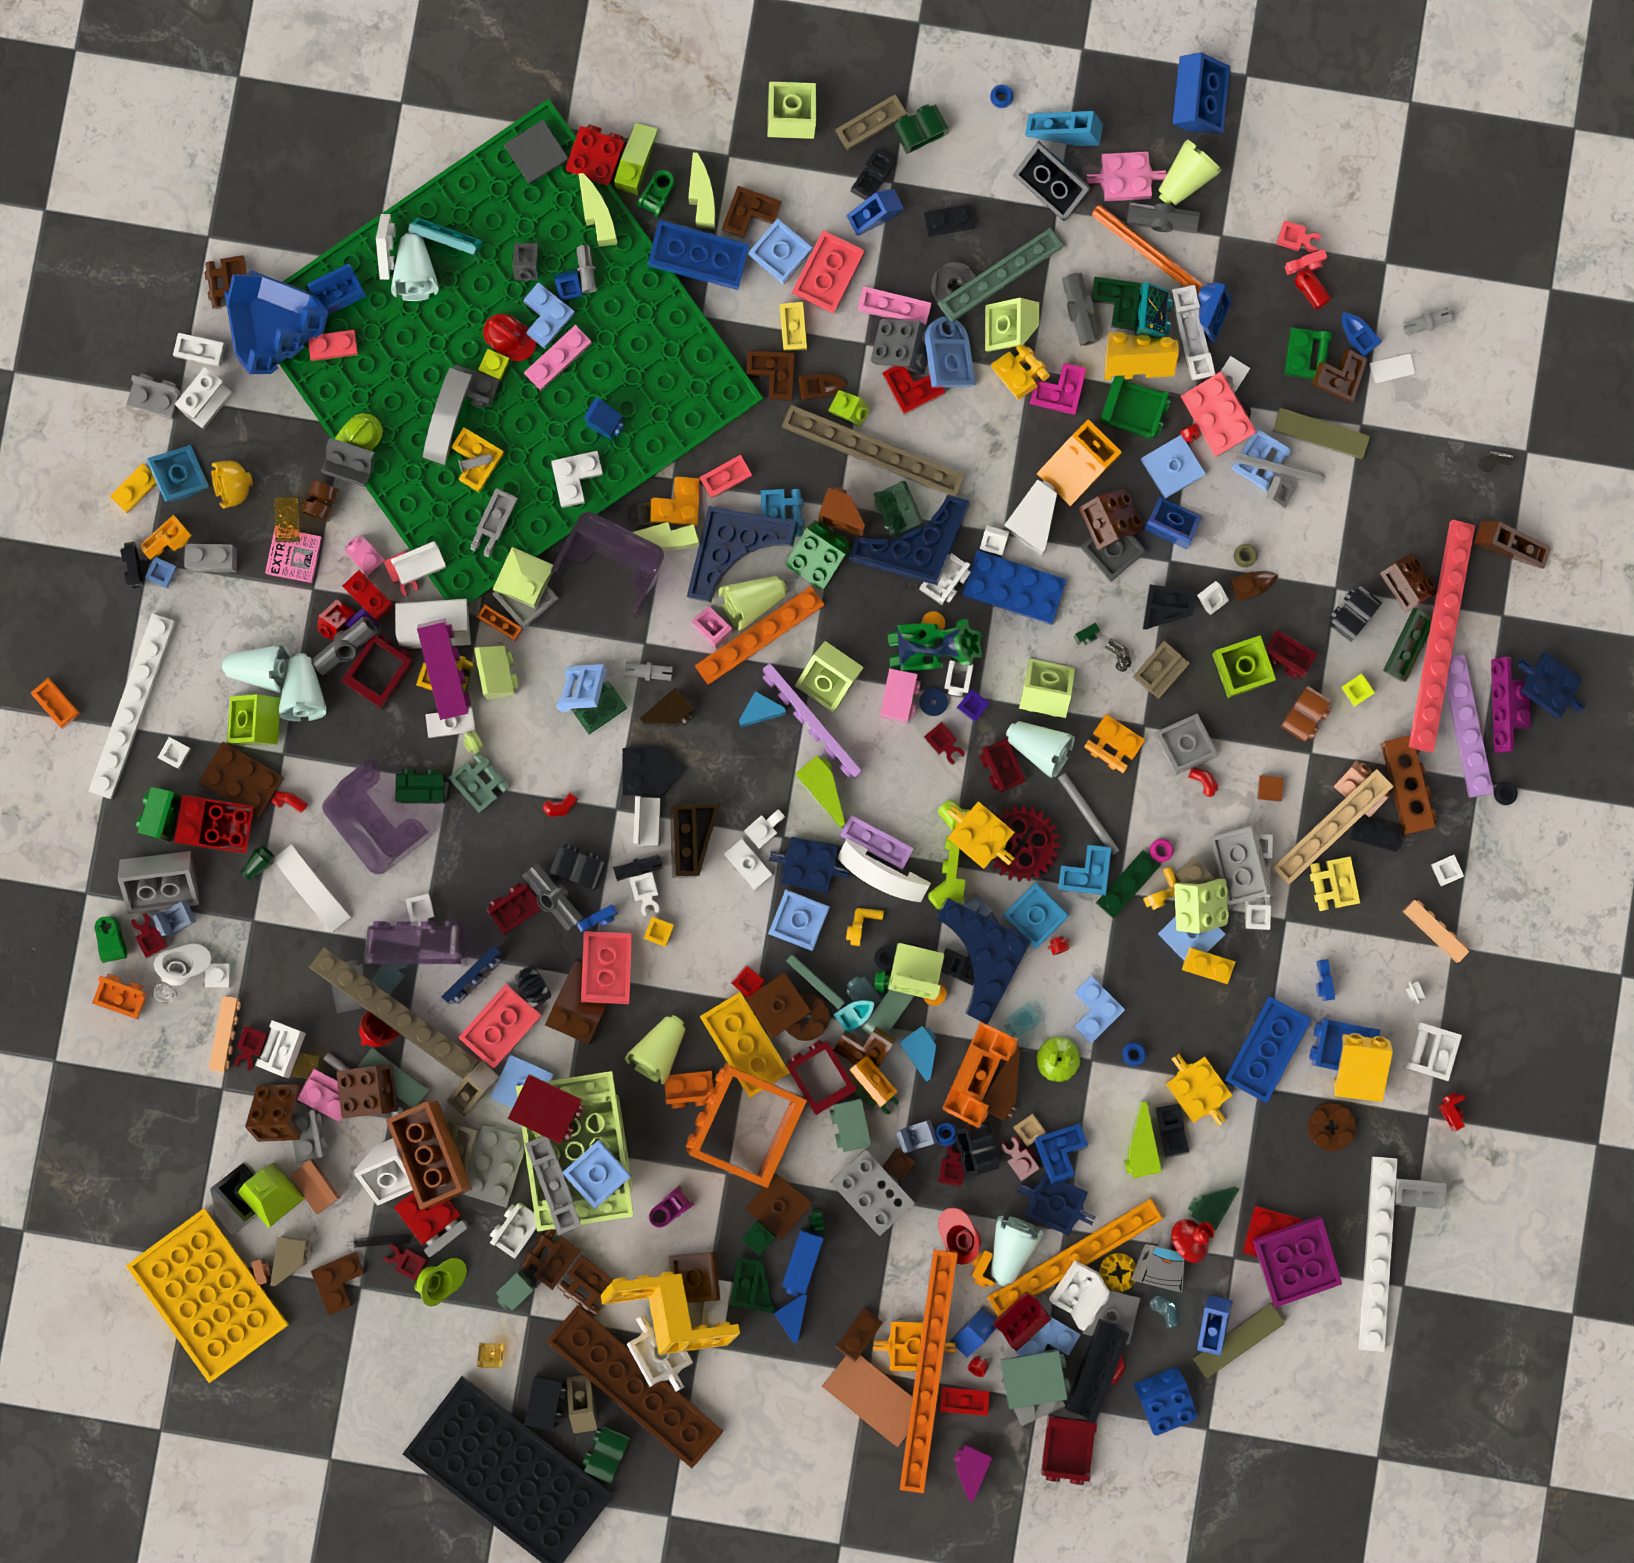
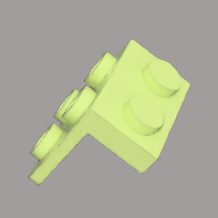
[1174,878,1229,934]

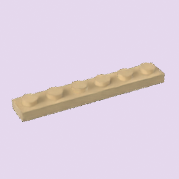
[1272,769,1394,885]

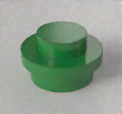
[875,970,891,994]

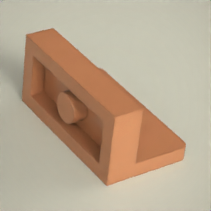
[290,1159,340,1214]

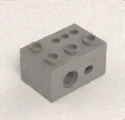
[830,1149,915,1236]

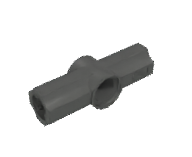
[1127,203,1199,233]
[1062,273,1100,346]
[312,617,378,675]
[522,863,583,931]

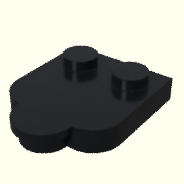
[622,748,682,796]

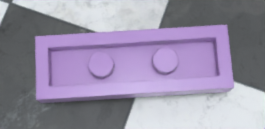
[840,815,914,870]

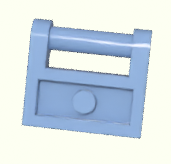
[1231,428,1291,491]
[556,664,606,712]

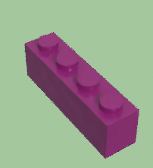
[417,618,472,720]

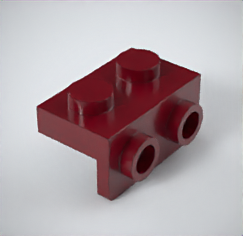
[1265,630,1317,680]
[979,738,1026,793]
[486,883,542,935]
[993,1291,1051,1352]

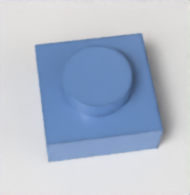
[145,557,178,589]

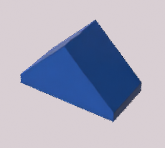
[774,1293,807,1343]
[950,1306,996,1358]

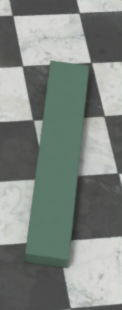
[938,227,1064,323]

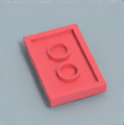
[792,230,865,314]
[1181,372,1257,457]
[581,931,632,1004]
[458,984,542,1069]

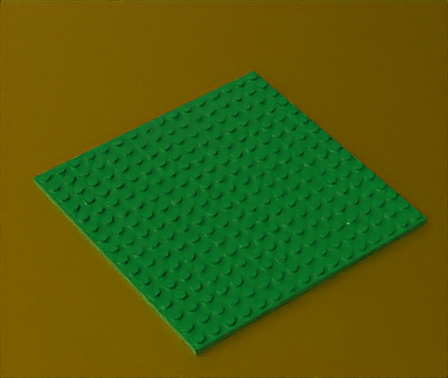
[279,99,763,606]

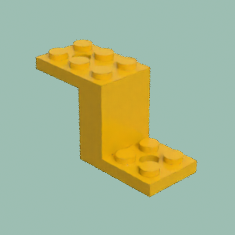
[601,1271,740,1355]

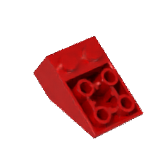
[174,795,254,854]

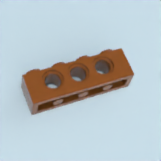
[1380,735,1437,835]

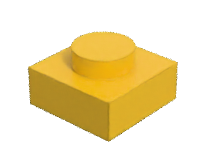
[643,916,675,947]

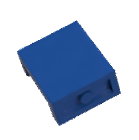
[1309,1018,1381,1071]

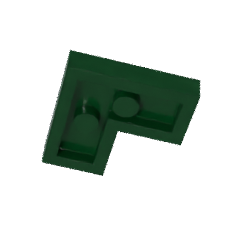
[1091,277,1141,331]

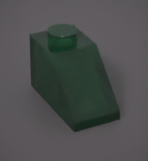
[1187,1186,1239,1231]

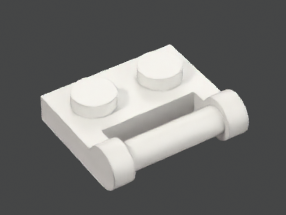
[255,1020,306,1078]
[1406,1023,1462,1081]

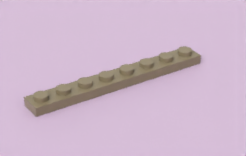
[782,405,965,497]
[309,947,478,1080]

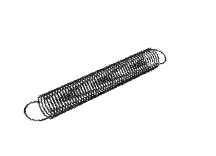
[347,1234,417,1248]

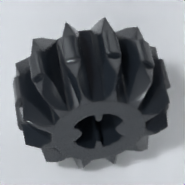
[515,966,551,1007]

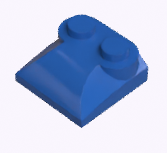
[1198,282,1233,342]

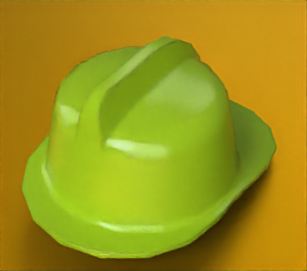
[335,413,383,451]
[414,1258,467,1307]

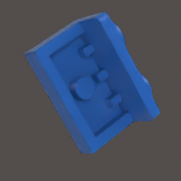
[308,264,366,315]

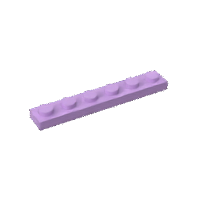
[1446,654,1494,798]
[762,663,862,779]

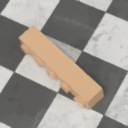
[1403,900,1469,963]
[209,996,241,1072]

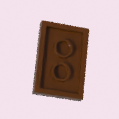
[198,741,285,818]

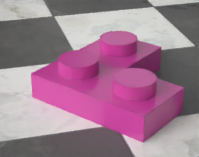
[1029,363,1086,415]

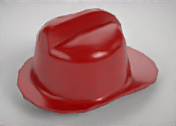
[483,314,536,361]
[359,1011,399,1047]
[937,1208,981,1265]

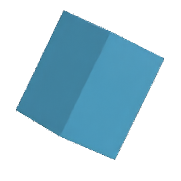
[147,445,209,502]

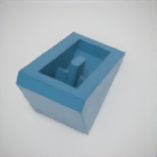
[739,692,786,727]

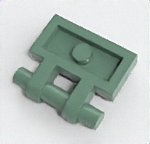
[448,752,510,814]

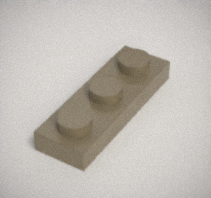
[835,95,907,151]

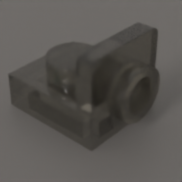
[627,502,663,529]

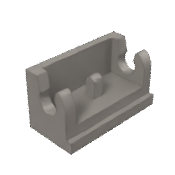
[1394,1178,1447,1209]

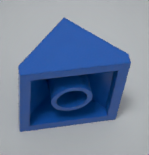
[1144,496,1202,549]

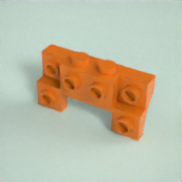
[942,1021,1018,1128]

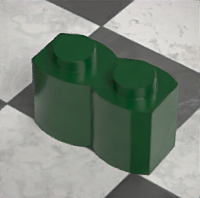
[894,104,949,154]
[582,1425,631,1483]

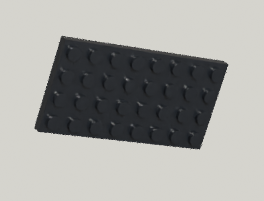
[402,1375,615,1563]

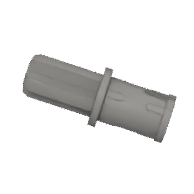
[577,245,597,293]

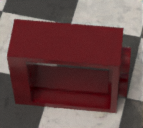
[341,635,415,710]
[786,1040,857,1115]

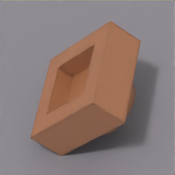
[251,1258,272,1285]

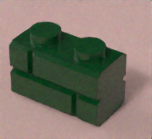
[395,769,446,804]

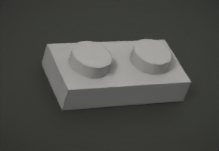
[424,1219,470,1258]

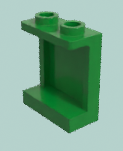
[1099,376,1171,440]

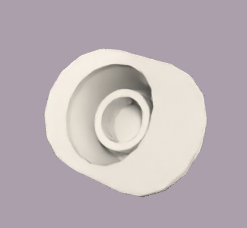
[154,943,211,986]

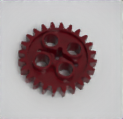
[990,805,1060,882]

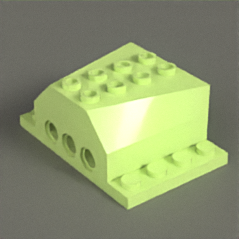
[516,1071,634,1231]

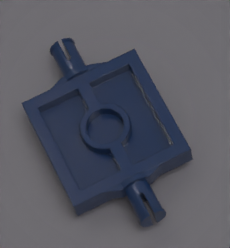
[1517,652,1585,719]
[769,836,850,893]
[1017,1172,1096,1236]

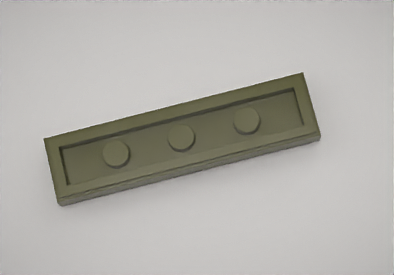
[1273,408,1370,460]
[1192,1303,1285,1379]

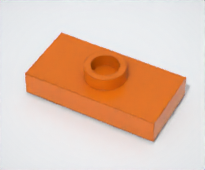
[31,678,81,729]

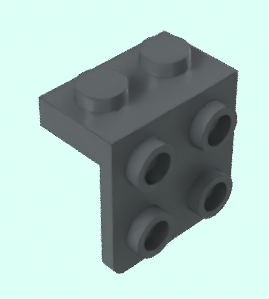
[871,318,928,375]

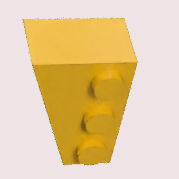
[1104,332,1179,381]

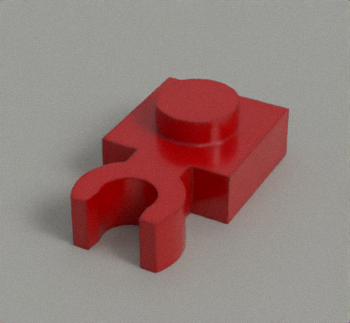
[731,965,765,997]

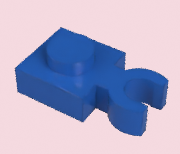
[577,904,618,932]
[1316,959,1335,1001]

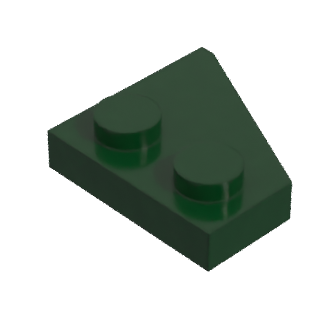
[728,1257,775,1314]

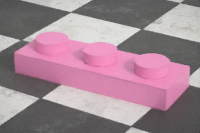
[858,286,931,325]
[524,325,592,391]

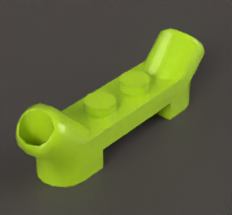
[928,799,970,910]

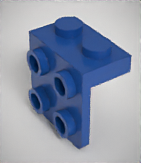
[1133,1366,1198,1436]

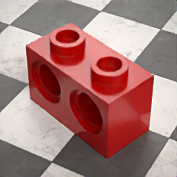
[342,570,395,623]

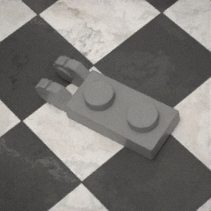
[470,488,518,557]

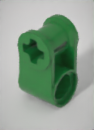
[637,170,675,218]
[94,916,127,963]

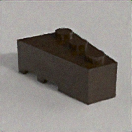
[670,804,720,878]

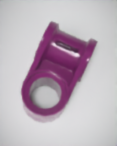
[649,1186,694,1228]

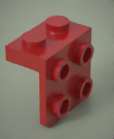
[566,124,627,185]

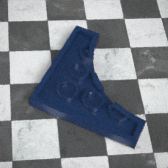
[849,495,970,586]
[687,506,799,603]
[936,897,1031,1024]

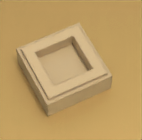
[1013,1113,1046,1147]

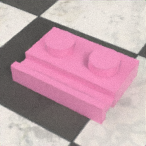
[297,1068,342,1122]

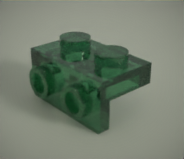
[873,481,924,536]

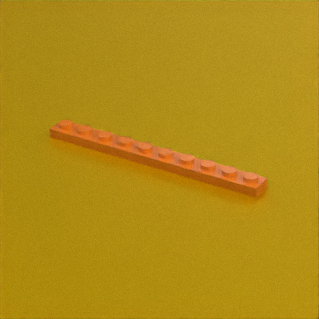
[899,1249,958,1493]

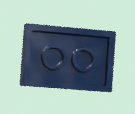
[441,946,504,1004]

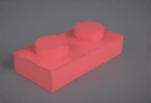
[308,330,358,361]
[699,455,752,499]

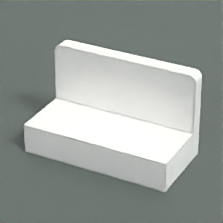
[391,542,447,585]
[633,796,661,846]

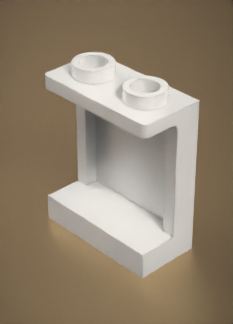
[175,367,233,429]

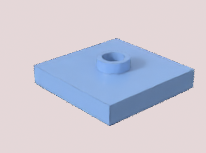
[748,218,813,285]
[1141,435,1206,499]
[768,890,830,951]
[1158,916,1225,961]
[490,1055,554,1108]
[562,1140,631,1209]

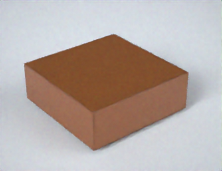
[1257,775,1284,802]

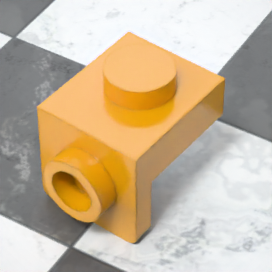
[971,1249,995,1288]

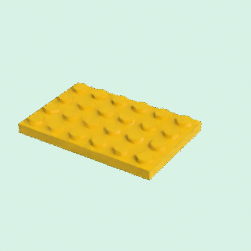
[126,1208,289,1383]

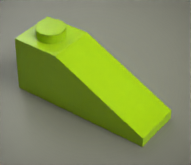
[614,123,658,195]
[795,755,845,829]
[1124,1101,1162,1178]

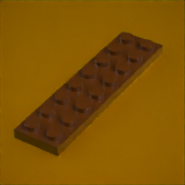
[546,1305,724,1469]

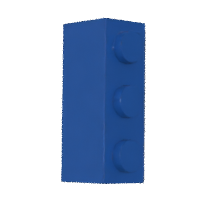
[1173,52,1230,134]

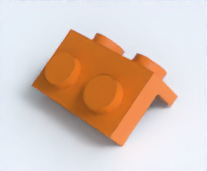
[92,973,149,1019]

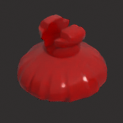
[1171,1219,1215,1263]

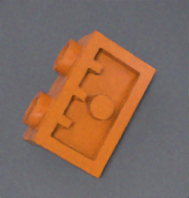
[665,1071,714,1109]

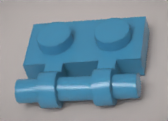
[761,489,805,537]

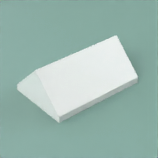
[395,599,471,649]

